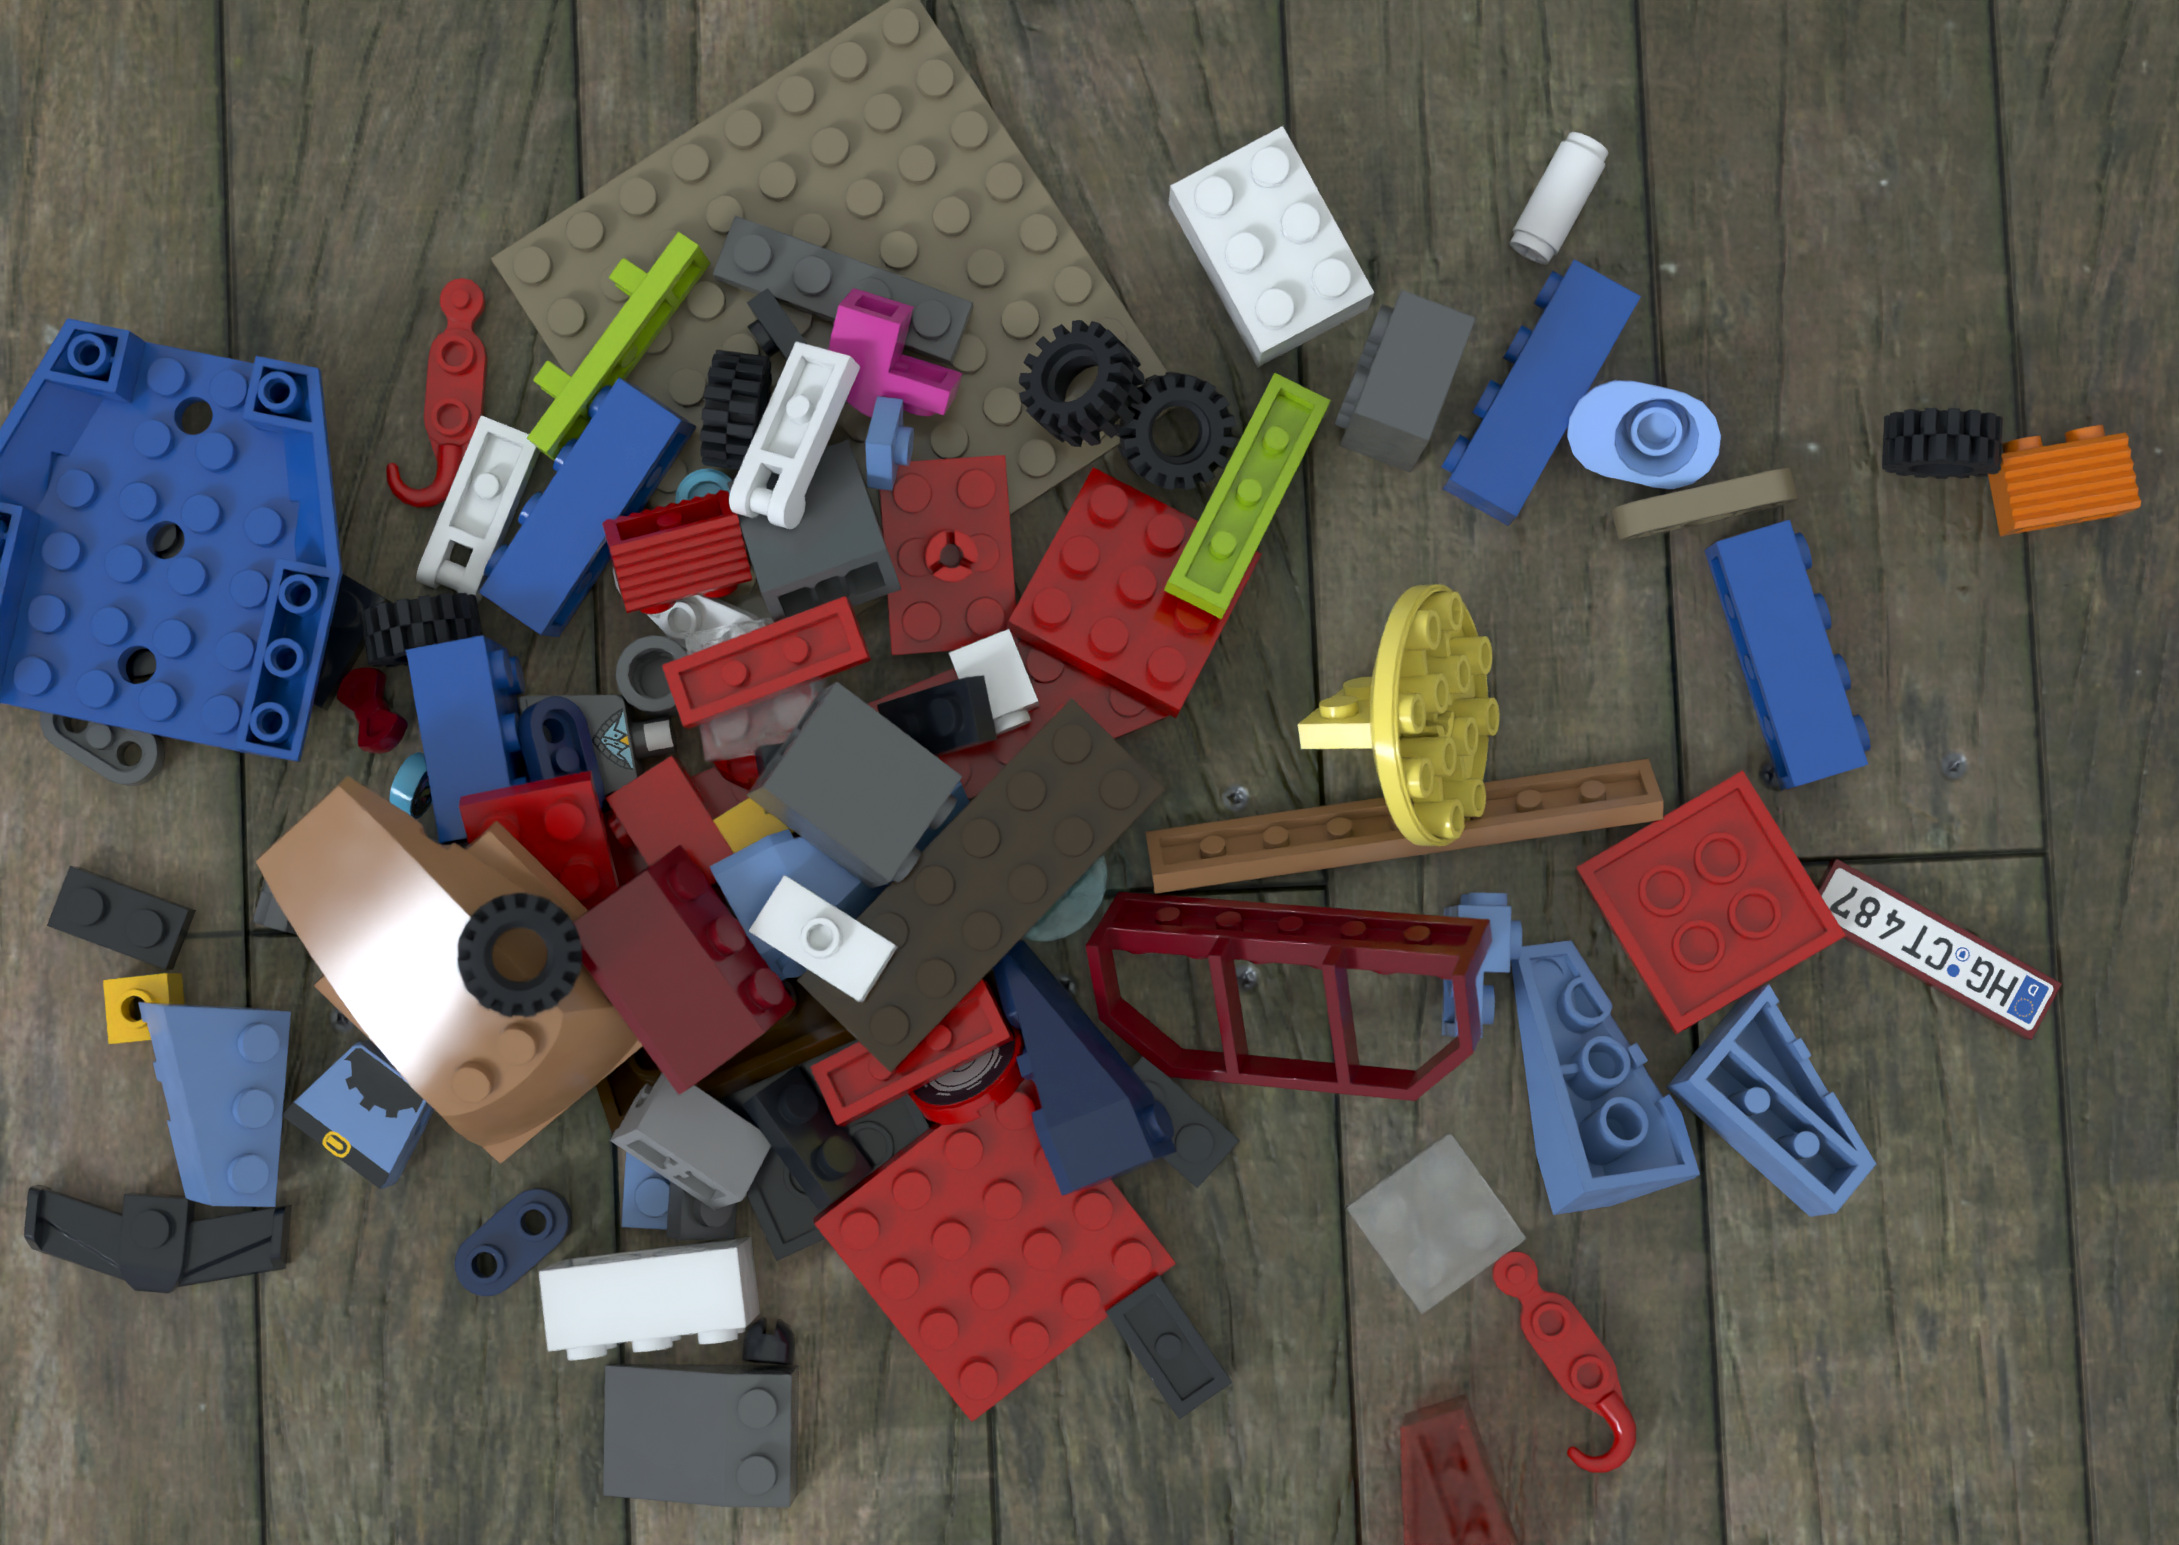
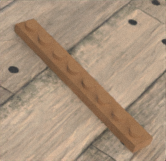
[1145,759,1664,894]

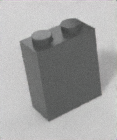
[727,439,901,623]
[746,682,962,889]

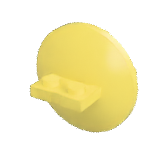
[1298,584,1500,846]

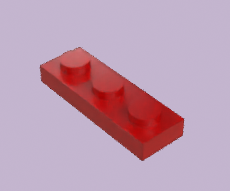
[662,596,872,729]
[810,979,1015,1127]

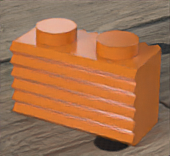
[1988,425,2141,536]

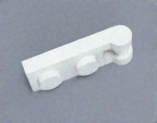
[729,342,860,530]
[416,415,540,604]

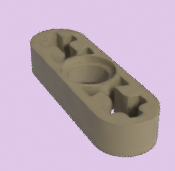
[1611,468,1799,542]

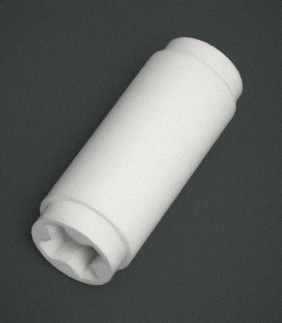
[1509,132,1609,265]

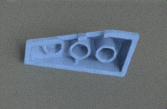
[709,781,970,981]
[1511,940,1700,1215]

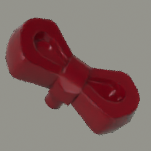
[337,668,408,754]

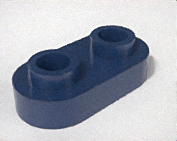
[518,696,604,809]
[455,1188,572,1296]

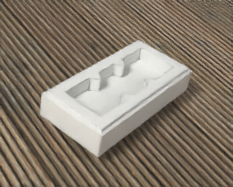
[749,875,898,1003]

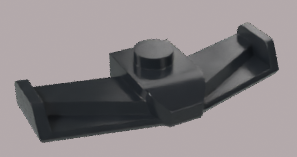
[24,1185,292,1293]

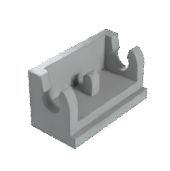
[610,1073,771,1210]

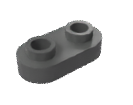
[40,712,165,786]

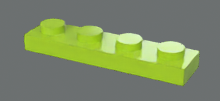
[1164,372,1331,619]

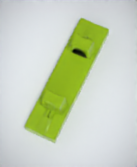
[526,231,711,461]

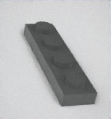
[713,216,974,366]

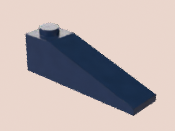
[993,940,1177,1196]

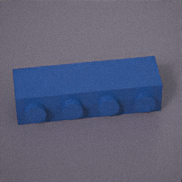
[1441,259,1641,526]
[479,378,697,637]
[1704,519,1871,791]

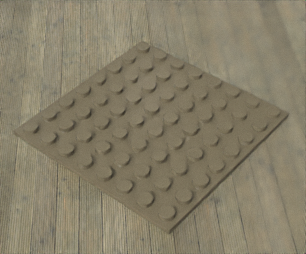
[490,0,1179,626]

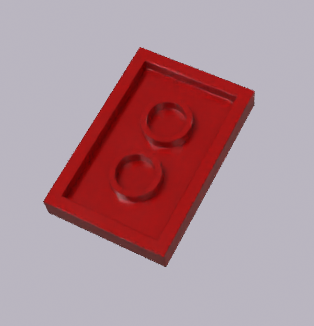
[879,455,1019,655]

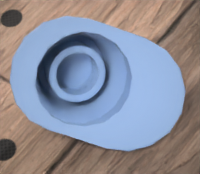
[1567,380,1721,489]

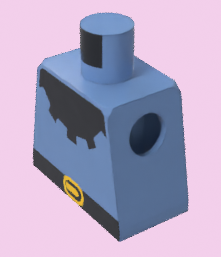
[282,1040,435,1189]

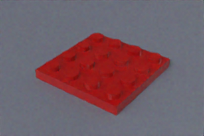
[813,1079,1176,1422]

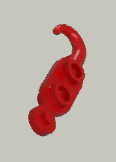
[386,278,488,508]
[1492,1250,1636,1473]

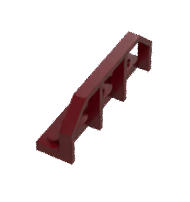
[1085,892,1492,1101]

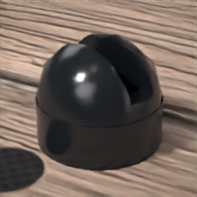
[742,1318,795,1365]

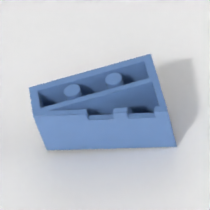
[1666,984,1876,1217]
[138,1002,291,1207]

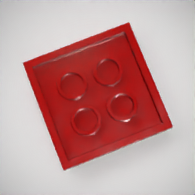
[1005,467,1262,718]
[1575,770,1846,1035]

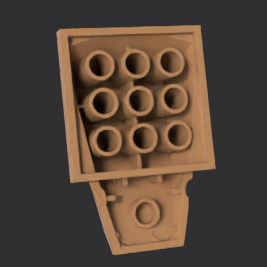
[256,776,642,1164]

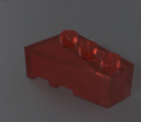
[1400,1394,1520,1545]

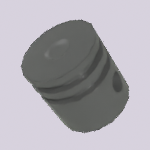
[615,635,691,717]

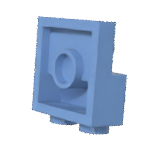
[1442,893,1522,1038]

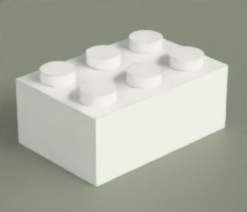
[1169,126,1374,367]
[539,1237,760,1360]

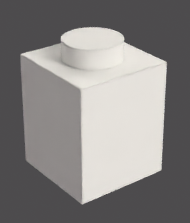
[949,629,1039,735]

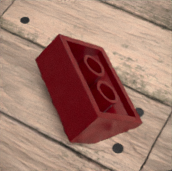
[573,844,796,1095]

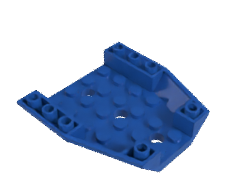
[0,318,343,762]

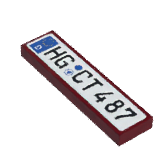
[1816,859,2062,1040]

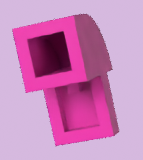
[828,288,963,418]

